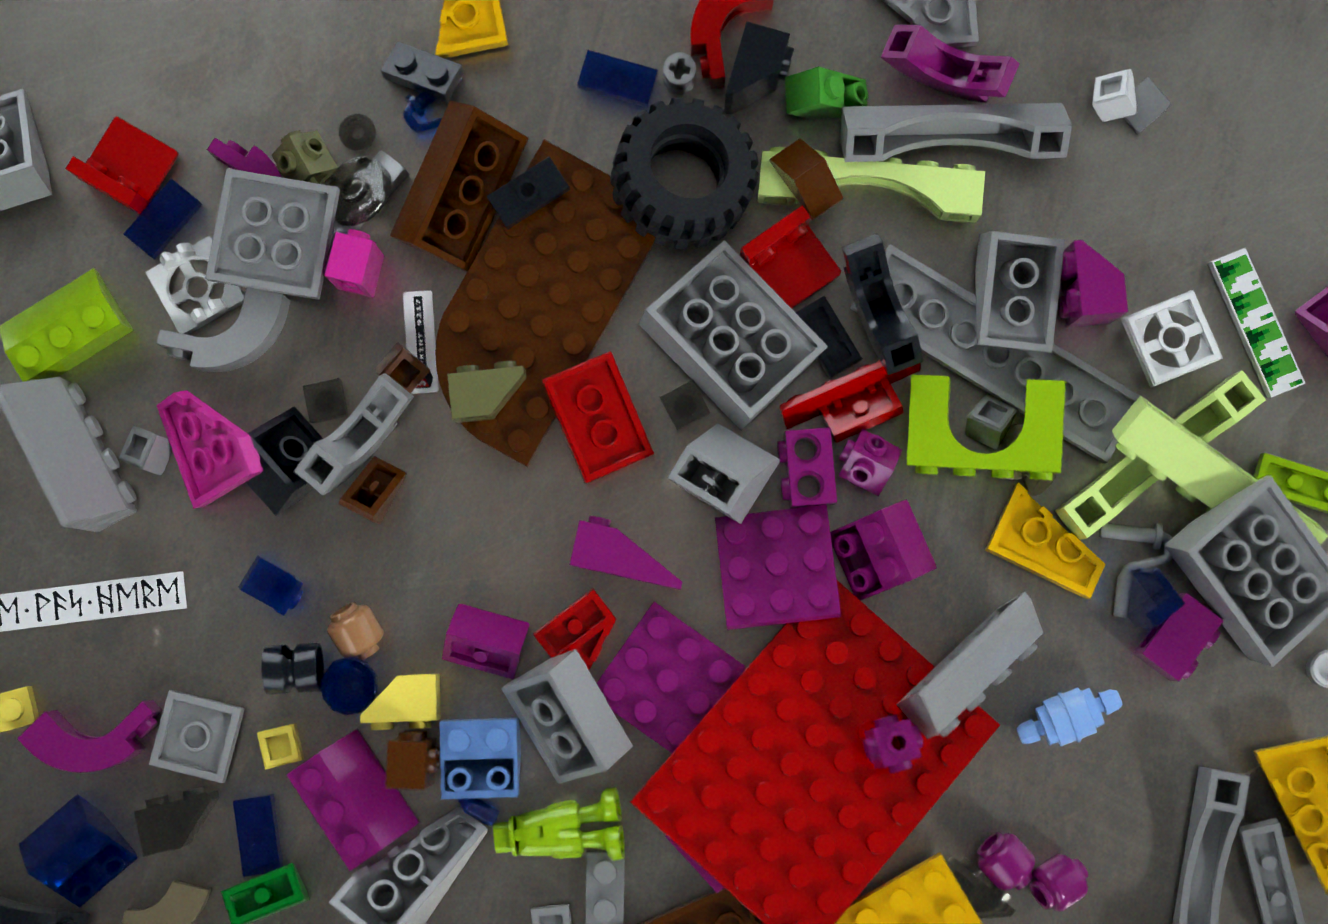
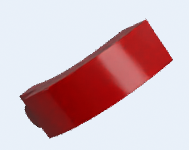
[690,0,774,90]

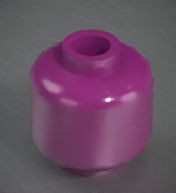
[978,832,1035,891]
[1029,854,1088,912]

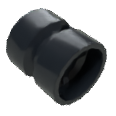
[261,643,324,694]

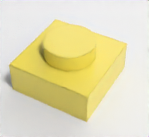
[0,686,39,733]

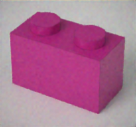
[324,229,384,298]

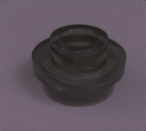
[339,114,376,151]

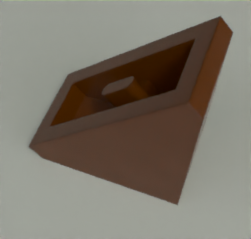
[769,138,843,221]
[339,456,407,524]

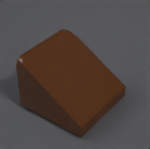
[375,342,430,394]

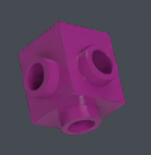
[838,429,903,497]
[864,714,923,773]

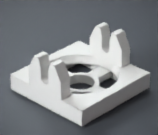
[145,236,245,335]
[1121,290,1223,388]

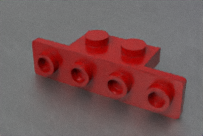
[779,361,921,443]

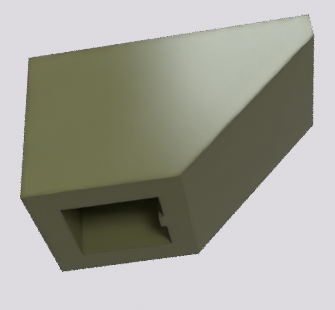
[447,361,527,423]

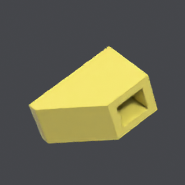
[360,673,441,730]

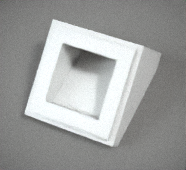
[1092,69,1137,122]

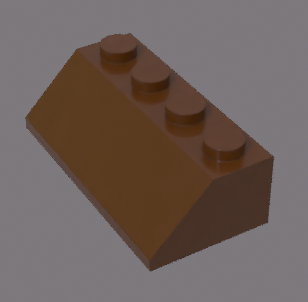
[390,100,529,272]

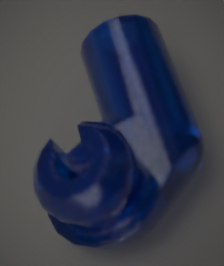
[457,798,499,827]

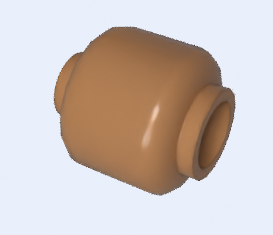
[327,602,384,660]

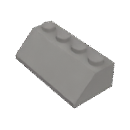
[896,592,1043,739]

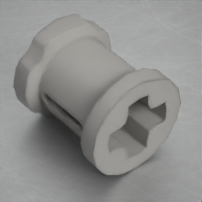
[663,53,696,95]

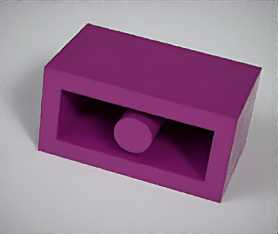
[1133,593,1224,682]

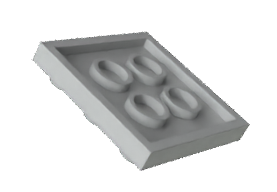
[205,168,340,300]

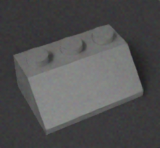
[501,649,633,784]

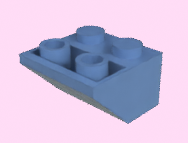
[440,717,521,799]

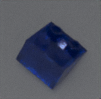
[18,794,138,908]

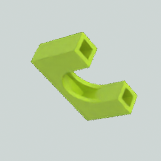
[907,374,1066,481]

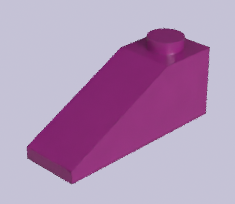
[570,516,682,590]

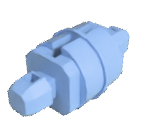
[1016,687,1123,747]

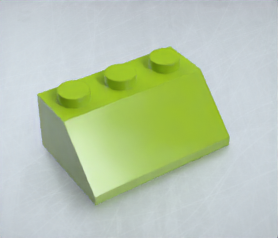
[0,268,134,382]

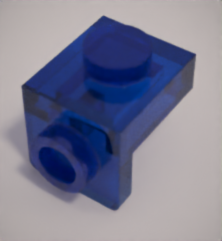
[238,555,303,616]

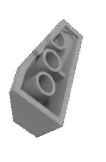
[329,806,488,924]

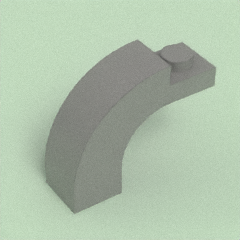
[156,288,291,373]
[294,373,414,495]

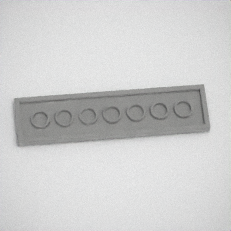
[850,244,1140,464]

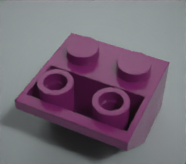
[1058,240,1128,328]
[830,499,937,601]

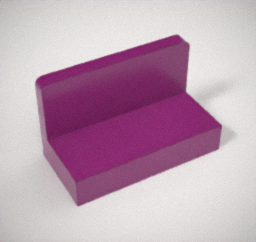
[442,604,530,680]

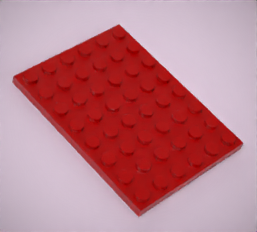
[630,579,1000,924]

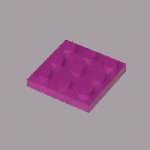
[715,504,841,630]
[596,602,746,753]

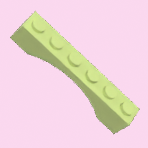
[757,147,985,223]
[1054,370,1266,540]

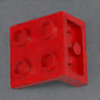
[65,117,179,216]
[740,205,841,309]

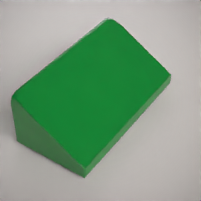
[221,863,310,924]

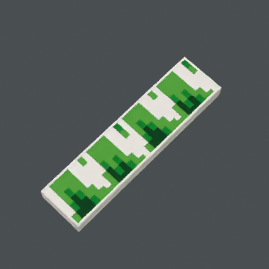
[1208,248,1306,399]

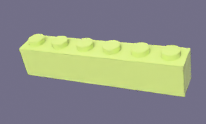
[1112,395,1328,545]

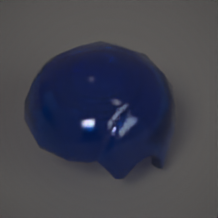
[321,657,379,716]

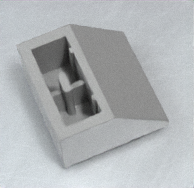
[668,423,781,524]

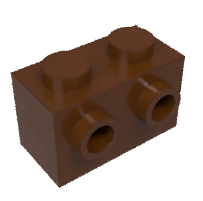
[385,730,441,790]

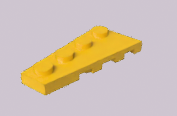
[1253,735,1328,895]

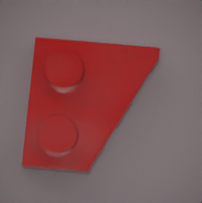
[533,588,616,671]

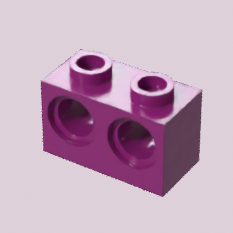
[777,427,837,508]

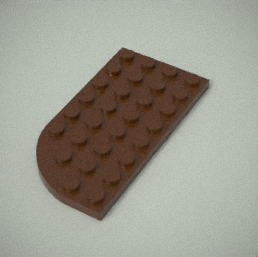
[435,139,656,468]

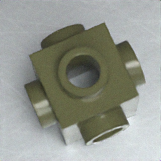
[271,130,338,184]

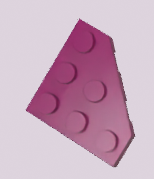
[156,390,263,509]

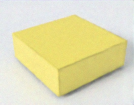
[257,723,304,770]

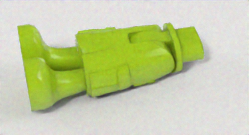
[493,787,625,861]

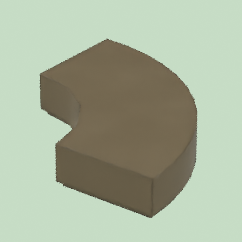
[122,880,212,924]

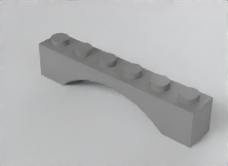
[839,103,1072,162]
[1172,766,1250,924]

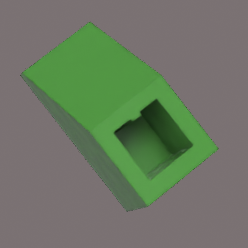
[785,66,868,119]

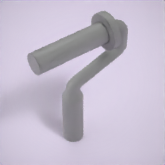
[1099,523,1173,618]

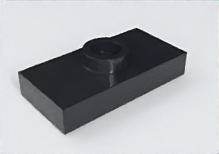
[487,156,570,229]
[795,296,863,379]

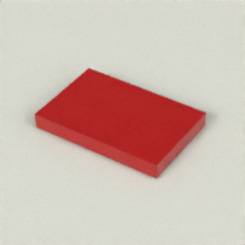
[541,351,654,483]

